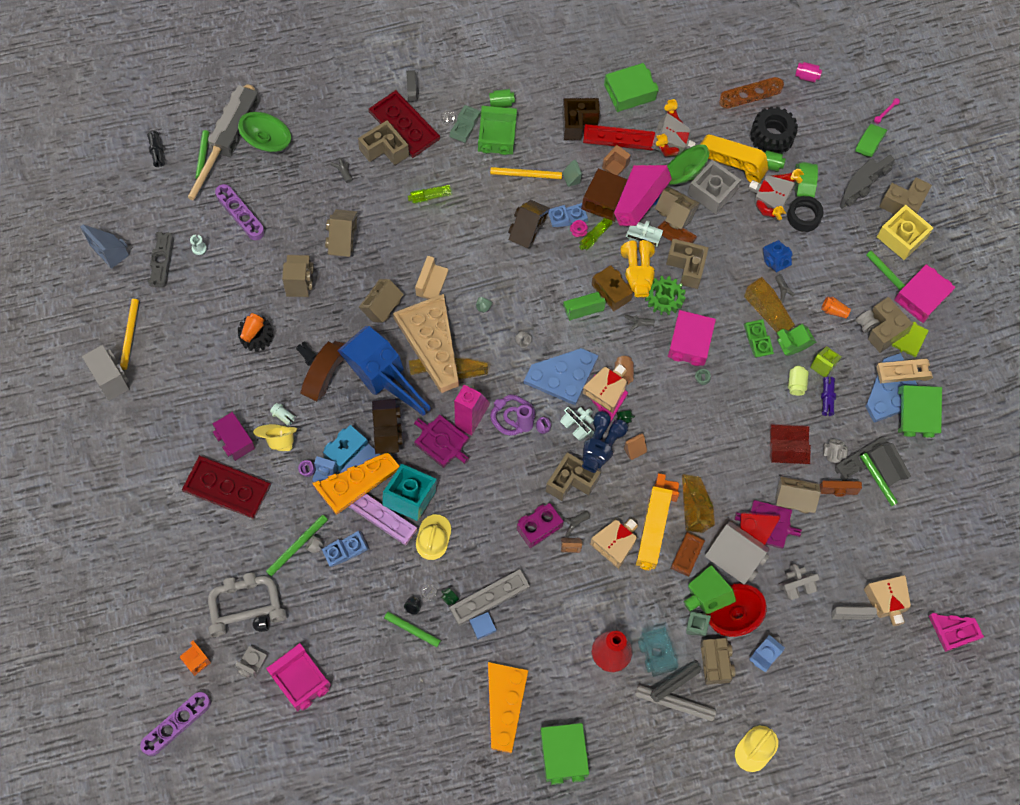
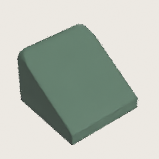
[563,160,582,187]
[686,611,711,636]

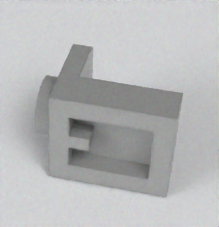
[235,646,268,679]

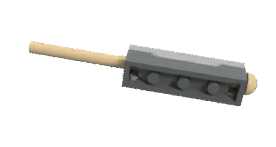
[188,84,260,200]

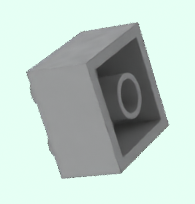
[688,159,741,214]
[82,345,129,401]

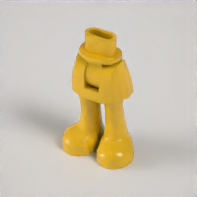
[620,240,655,297]

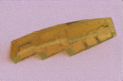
[409,358,488,380]

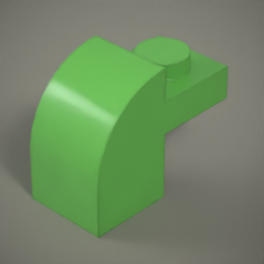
[795,162,818,198]
[777,324,817,356]

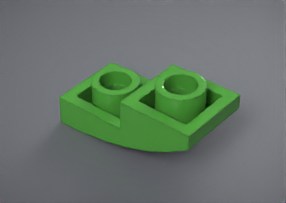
[855,124,887,157]
[744,319,774,358]

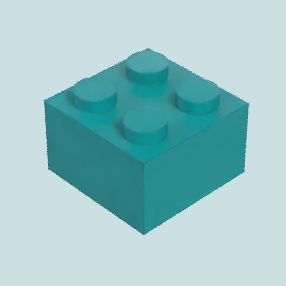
[382,464,437,521]

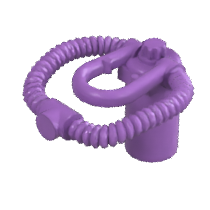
[490,394,535,436]

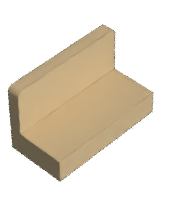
[415,256,448,299]

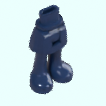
[582,411,628,473]

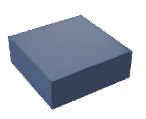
[469,612,496,640]

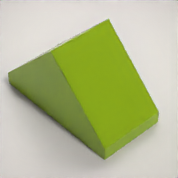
[810,346,842,377]

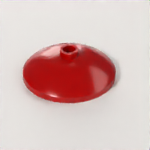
[706,584,767,637]

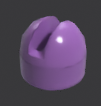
[536,417,551,434]
[298,460,315,477]

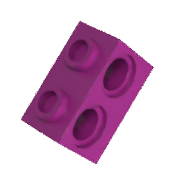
[517,503,564,548]

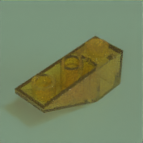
[682,475,715,533]

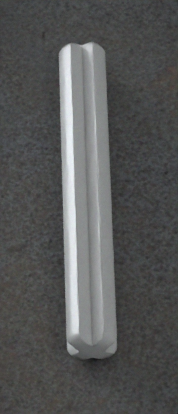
[635,685,716,721]

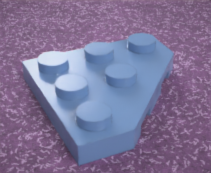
[524,348,598,406]
[865,353,918,423]

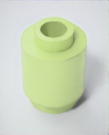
[788,366,809,396]

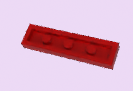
[583,124,655,150]

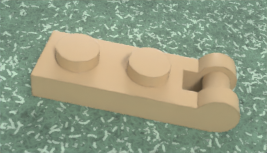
[876,359,933,383]

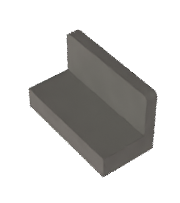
[867,443,911,487]

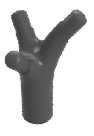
[331,158,352,183]
[775,274,795,304]
[625,314,655,332]
[563,511,590,537]

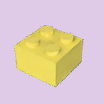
[877,205,933,260]

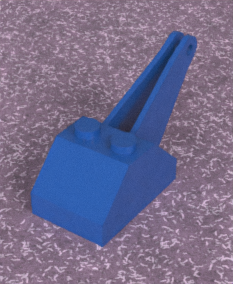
[337,326,431,416]

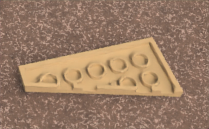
[393,294,459,393]

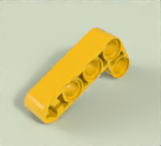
[700,134,768,183]

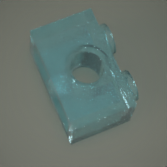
[638,627,678,677]

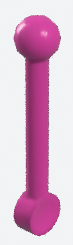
[874,98,900,124]

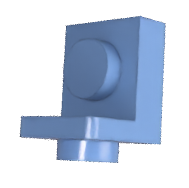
[312,456,337,482]
[750,635,785,672]

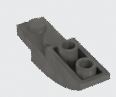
[839,154,895,209]

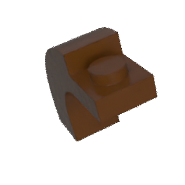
[300,341,344,402]

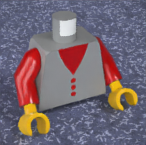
[652,99,696,156]
[748,169,804,220]

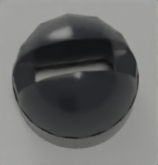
[404,596,422,614]
[252,615,268,632]

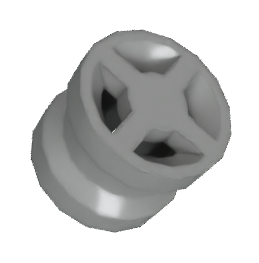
[856,310,880,333]

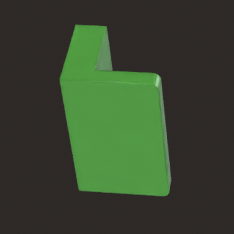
[563,292,606,321]

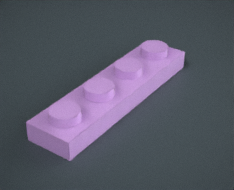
[349,494,417,546]

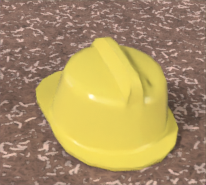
[253,424,297,451]
[416,514,451,560]
[735,726,778,772]

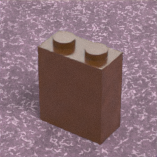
[581,168,628,222]

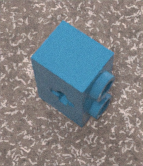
[323,425,368,472]

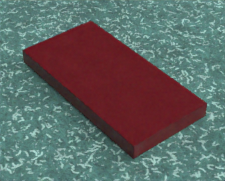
[368,90,440,158]
[182,455,271,520]

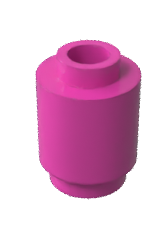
[795,62,822,83]

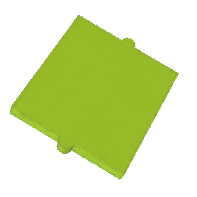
[891,322,929,357]

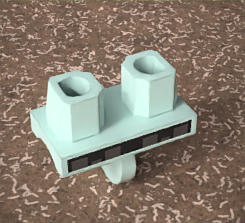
[626,220,663,247]
[560,407,594,442]

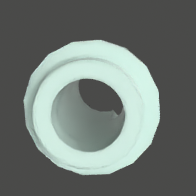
[190,235,206,255]
[270,403,296,426]

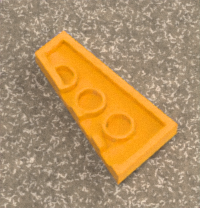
[312,453,400,515]
[488,662,528,754]

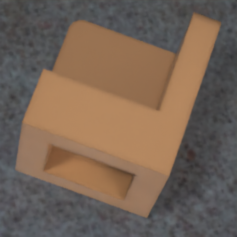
[602,145,631,176]

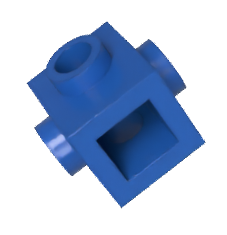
[763,240,792,272]

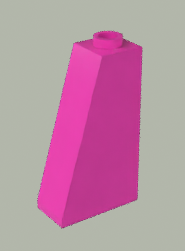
[614,165,672,226]
[454,385,490,436]

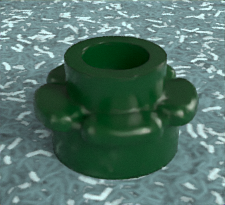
[616,410,635,423]
[441,587,459,606]

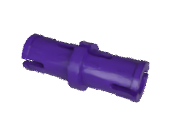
[821,377,836,416]

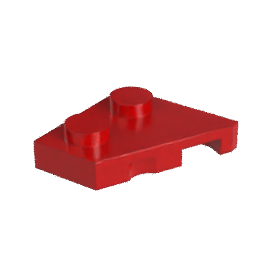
[740,512,781,545]

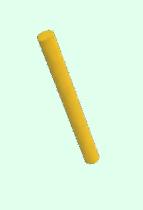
[490,167,562,179]
[120,299,139,370]

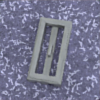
[831,607,877,620]

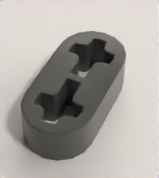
[406,70,417,101]

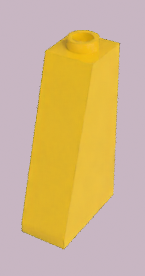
[636,486,673,570]

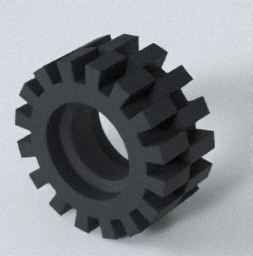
[238,315,274,352]

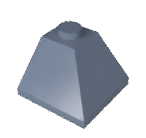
[80,224,129,269]

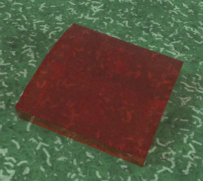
[770,425,811,464]

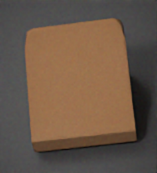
[624,434,647,460]
[561,538,582,553]

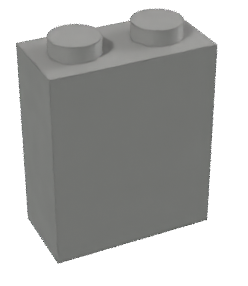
[705,521,770,585]

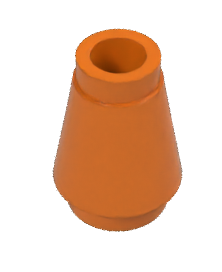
[821,296,851,319]
[240,313,264,343]

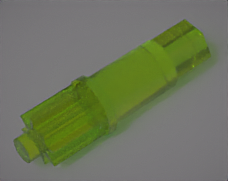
[407,185,451,203]
[579,218,613,250]

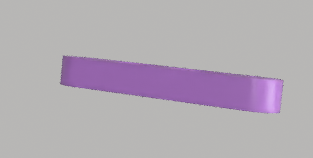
[215,184,264,240]
[140,692,211,756]

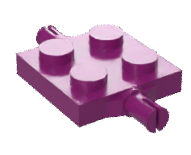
[414,414,469,468]
[734,500,802,549]

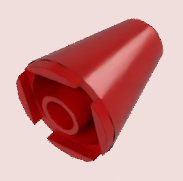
[592,631,632,673]

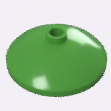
[238,112,291,152]
[667,144,710,185]

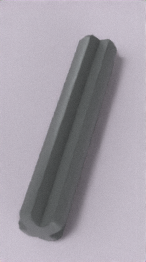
[650,662,701,702]

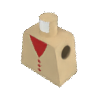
[583,364,627,413]
[590,519,638,569]
[864,575,911,626]

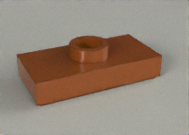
[657,221,697,243]
[820,480,862,497]
[670,532,705,577]

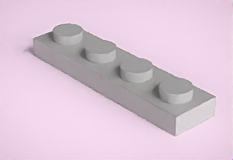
[449,569,530,626]

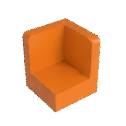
[655,473,679,502]
[180,640,211,676]

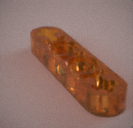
[719,77,784,109]

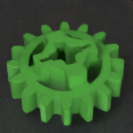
[645,276,685,315]

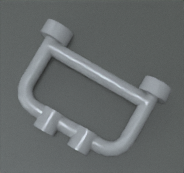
[208,573,287,637]

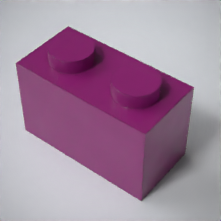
[212,412,255,461]

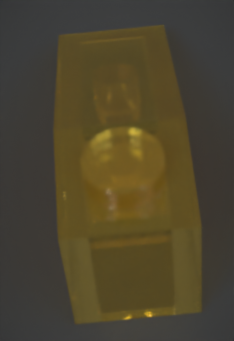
[744,277,795,333]

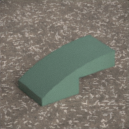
[449,105,481,143]

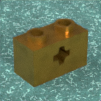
[592,265,633,312]

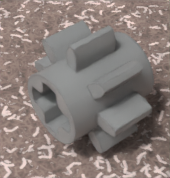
[823,439,848,463]

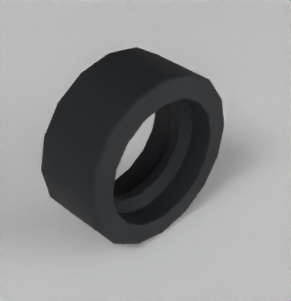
[787,196,824,232]

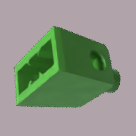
[683,565,736,614]

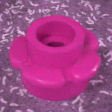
[570,220,588,237]

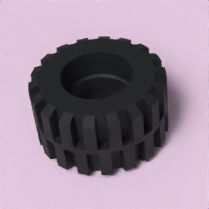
[750,107,798,154]

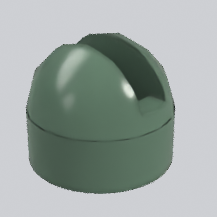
[476,297,492,313]
[695,368,711,385]

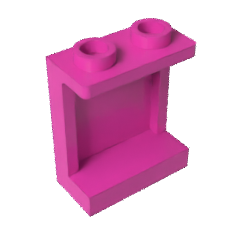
[894,264,955,323]
[668,310,716,366]
[266,643,331,712]

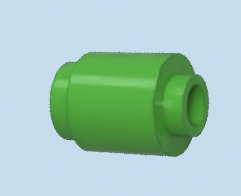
[489,89,515,108]
[764,151,786,172]

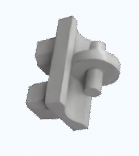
[778,564,819,600]

